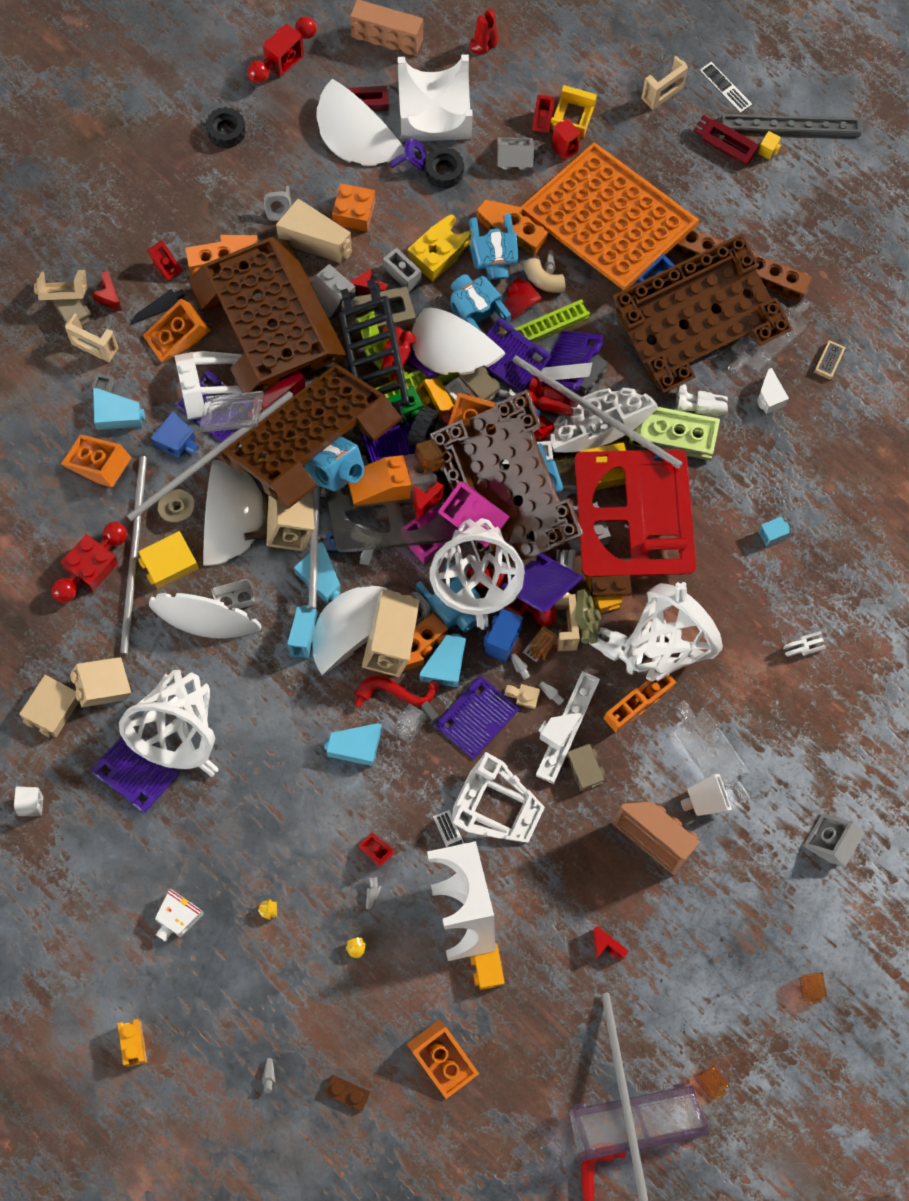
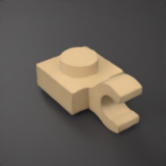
[504,684,540,709]

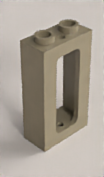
[341,286,416,340]

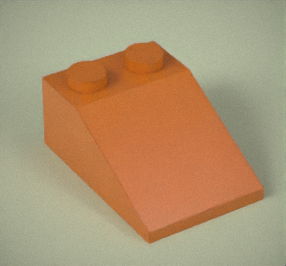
[142,299,211,363]
[448,392,496,435]
[61,434,132,487]
[348,455,411,506]
[407,1019,479,1099]

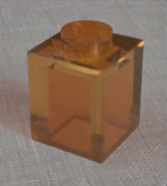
[415,439,443,473]
[529,626,559,660]
[799,972,827,1005]
[695,1065,730,1100]

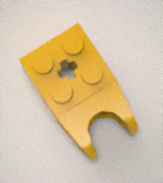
[407,215,471,282]

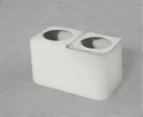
[211,579,255,611]
[14,786,43,816]

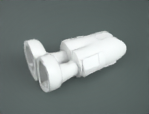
[675,383,728,416]
[589,627,645,675]

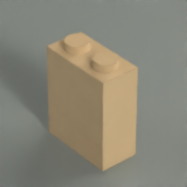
[70,657,131,707]
[19,675,79,737]

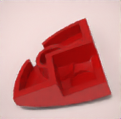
[505,276,542,322]

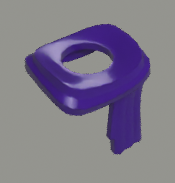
[390,138,426,171]

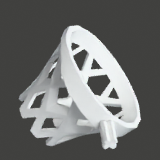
[430,518,525,629]
[623,582,723,681]
[119,670,218,777]

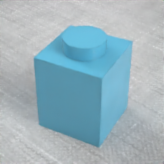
[758,516,790,548]

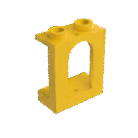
[550,85,597,139]

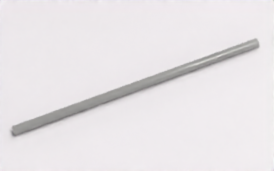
[512,355,683,469]
[127,391,293,521]
[308,415,320,609]
[120,456,147,655]
[601,993,648,1201]

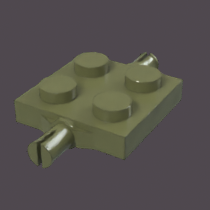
[575,589,601,644]

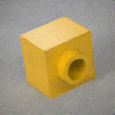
[758,131,781,160]

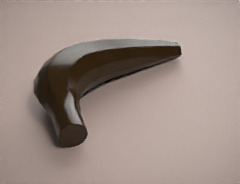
[244,496,269,541]

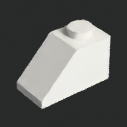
[757,368,789,414]
[539,713,582,751]

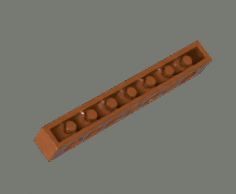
[670,230,812,303]

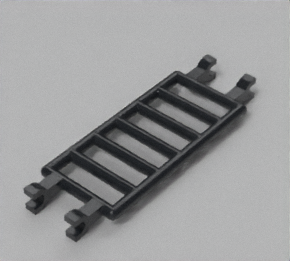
[339,279,409,428]

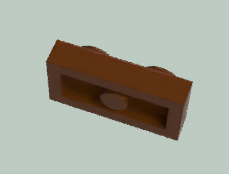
[591,575,632,597]
[324,1075,371,1112]

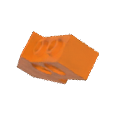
[476,200,548,256]
[185,235,258,275]
[380,612,448,677]
[603,674,677,733]

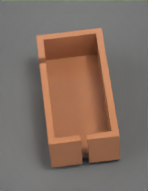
[350,0,423,56]

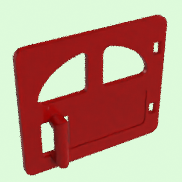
[574,449,696,577]

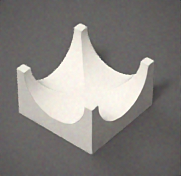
[398,55,473,142]
[427,841,496,961]

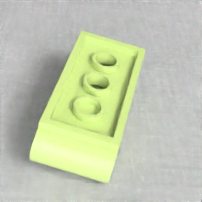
[629,407,720,461]

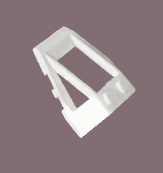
[174,351,243,421]
[451,752,545,843]

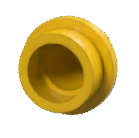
[258,899,277,920]
[346,938,366,958]

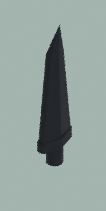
[130,289,186,325]

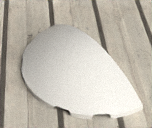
[317,79,404,166]
[411,308,505,375]
[551,388,658,452]
[203,460,263,566]
[312,586,400,676]
[149,593,262,638]

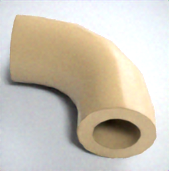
[523,258,565,293]

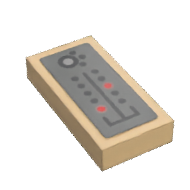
[814,340,846,380]

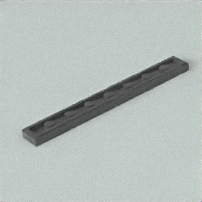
[721,114,861,136]

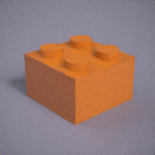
[332,183,375,232]

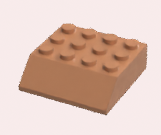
[613,802,700,875]

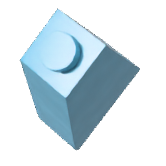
[93,388,145,430]
[294,542,341,604]
[288,605,317,659]
[420,634,466,687]
[324,723,382,766]

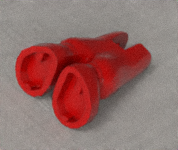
[469,9,498,55]
[381,326,416,382]
[529,376,578,417]

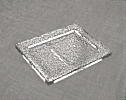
[199,391,264,432]

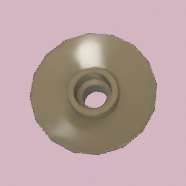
[158,489,195,523]

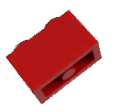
[551,119,581,161]

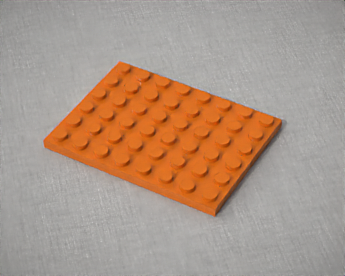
[521,142,699,290]

